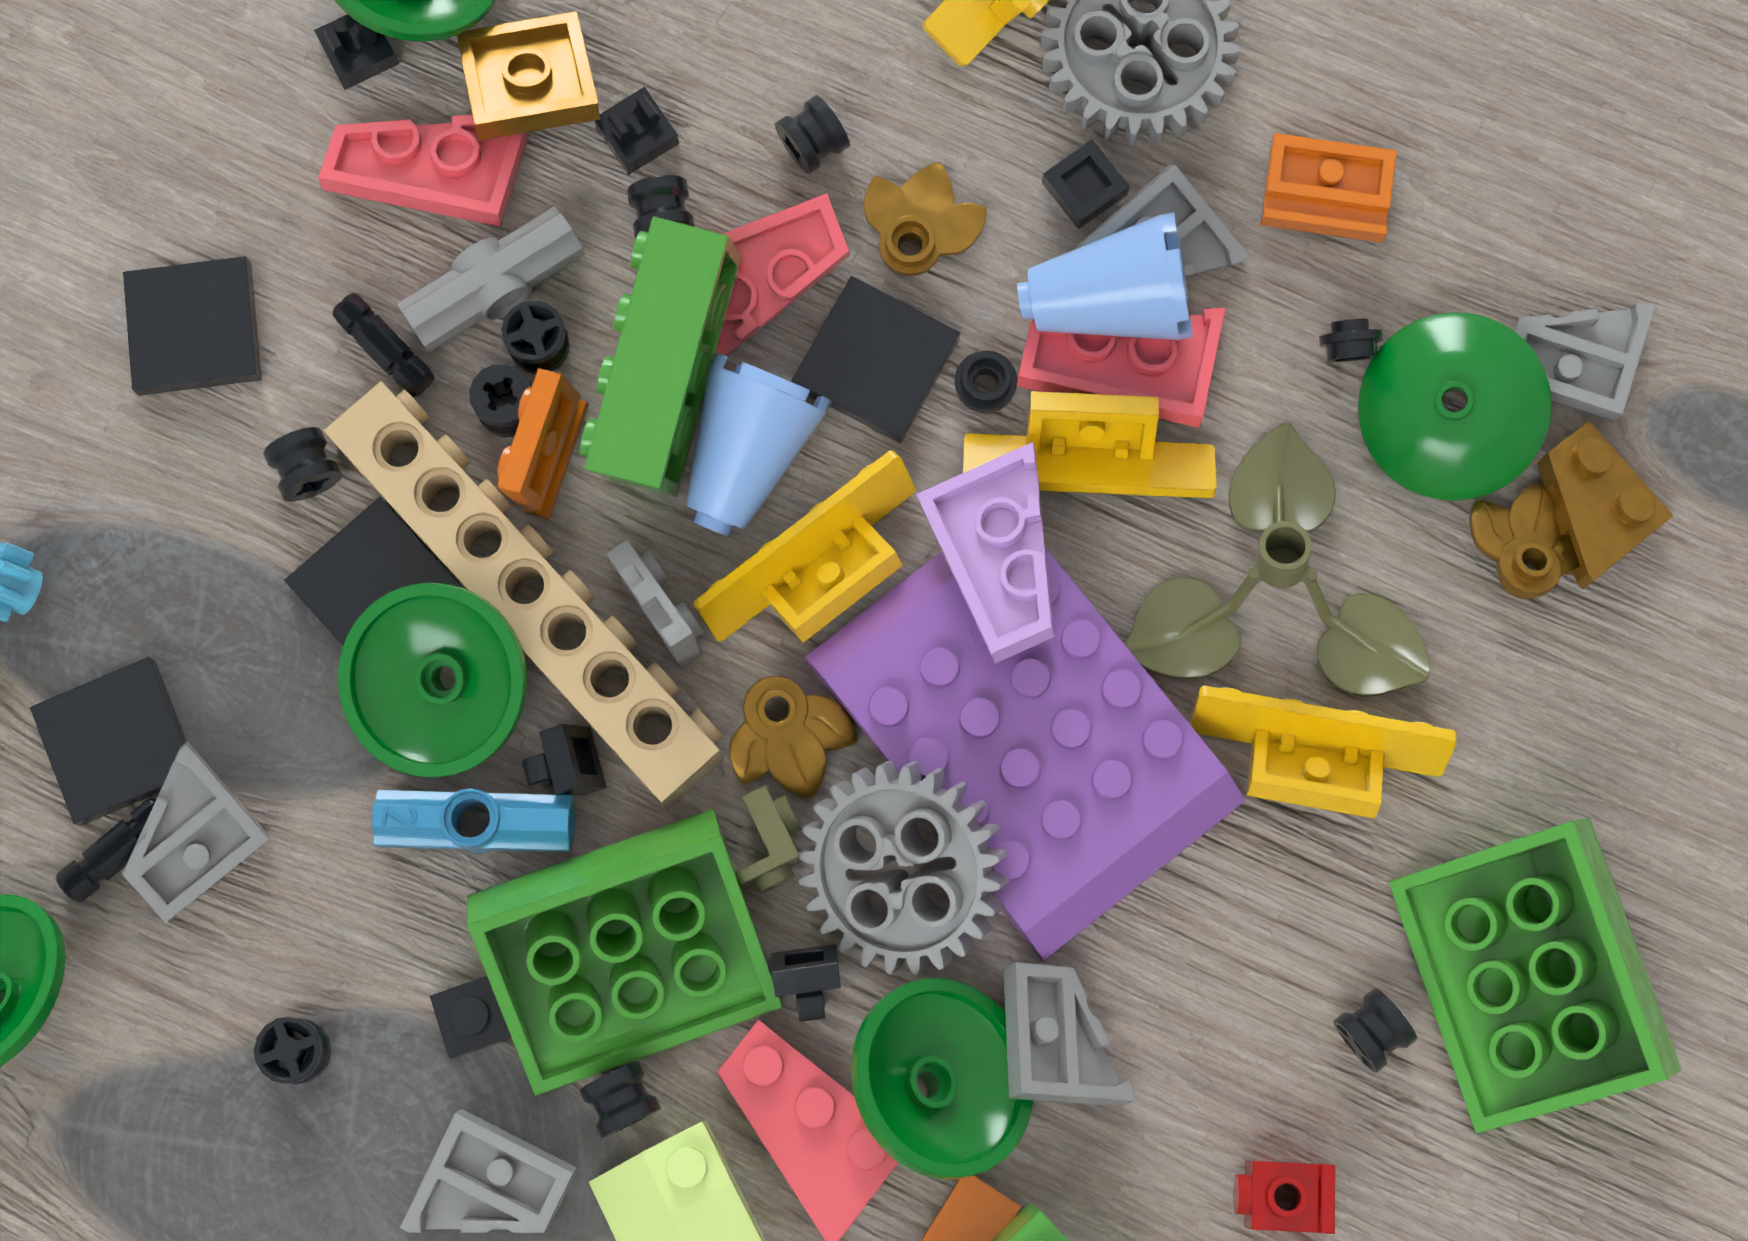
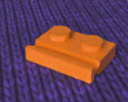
[1260,133,1397,243]
[497,368,589,519]

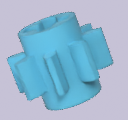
[0,542,43,622]

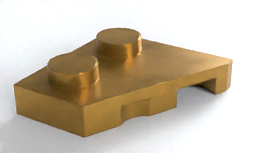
[1537,421,1673,589]

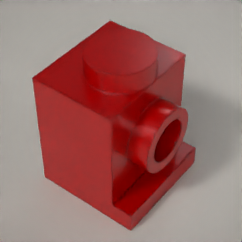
[1233,1160,1336,1234]

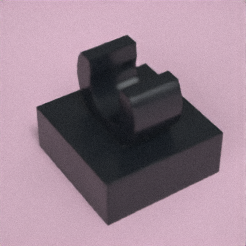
[314,14,399,90]
[594,86,679,175]
[522,724,607,795]
[771,944,841,1022]

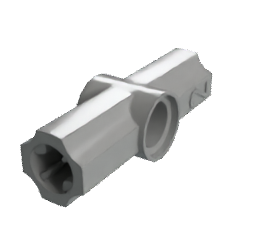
[397,206,585,353]

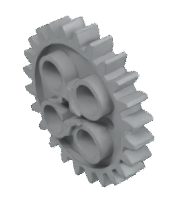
[1040,0,1240,145]
[798,761,1009,976]

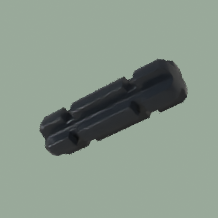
[332,293,434,397]
[56,798,156,902]

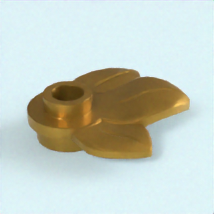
[863,162,987,276]
[1469,483,1580,599]
[729,675,856,798]

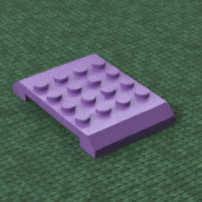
[804,549,1245,962]

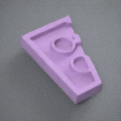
[916,442,1054,664]

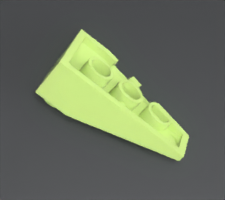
[589,1121,766,1241]

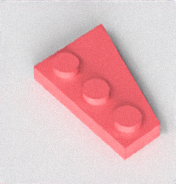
[318,114,530,227]
[716,193,850,356]
[1016,307,1226,428]
[718,1020,898,1241]

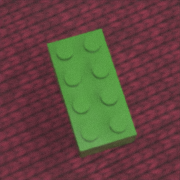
[580,216,742,498]

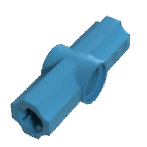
[372,788,576,854]

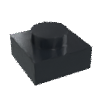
[1042,139,1130,230]
[430,976,512,1059]

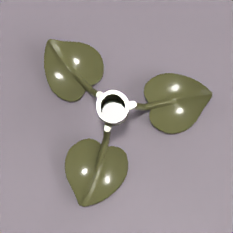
[1125,422,1431,697]

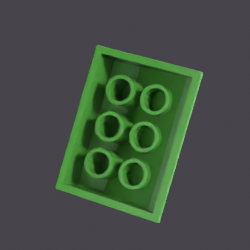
[467,808,783,1096]
[1389,818,1682,1134]

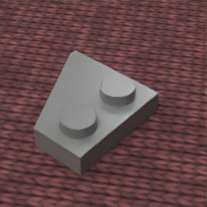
[1076,164,1249,277]

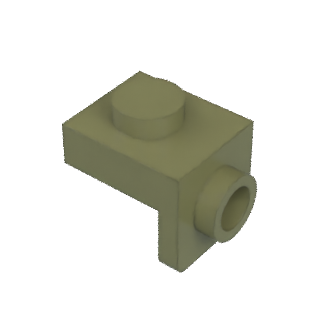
[735,785,803,894]

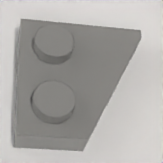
[1512,302,1656,422]
[606,540,703,669]
[122,742,269,923]
[1003,962,1135,1106]
[400,1109,578,1233]

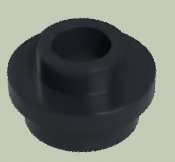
[1319,319,1383,362]
[955,350,1017,413]

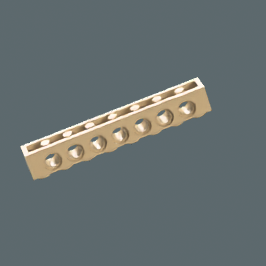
[323,381,724,810]

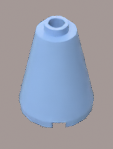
[1017,213,1193,340]
[686,352,831,536]

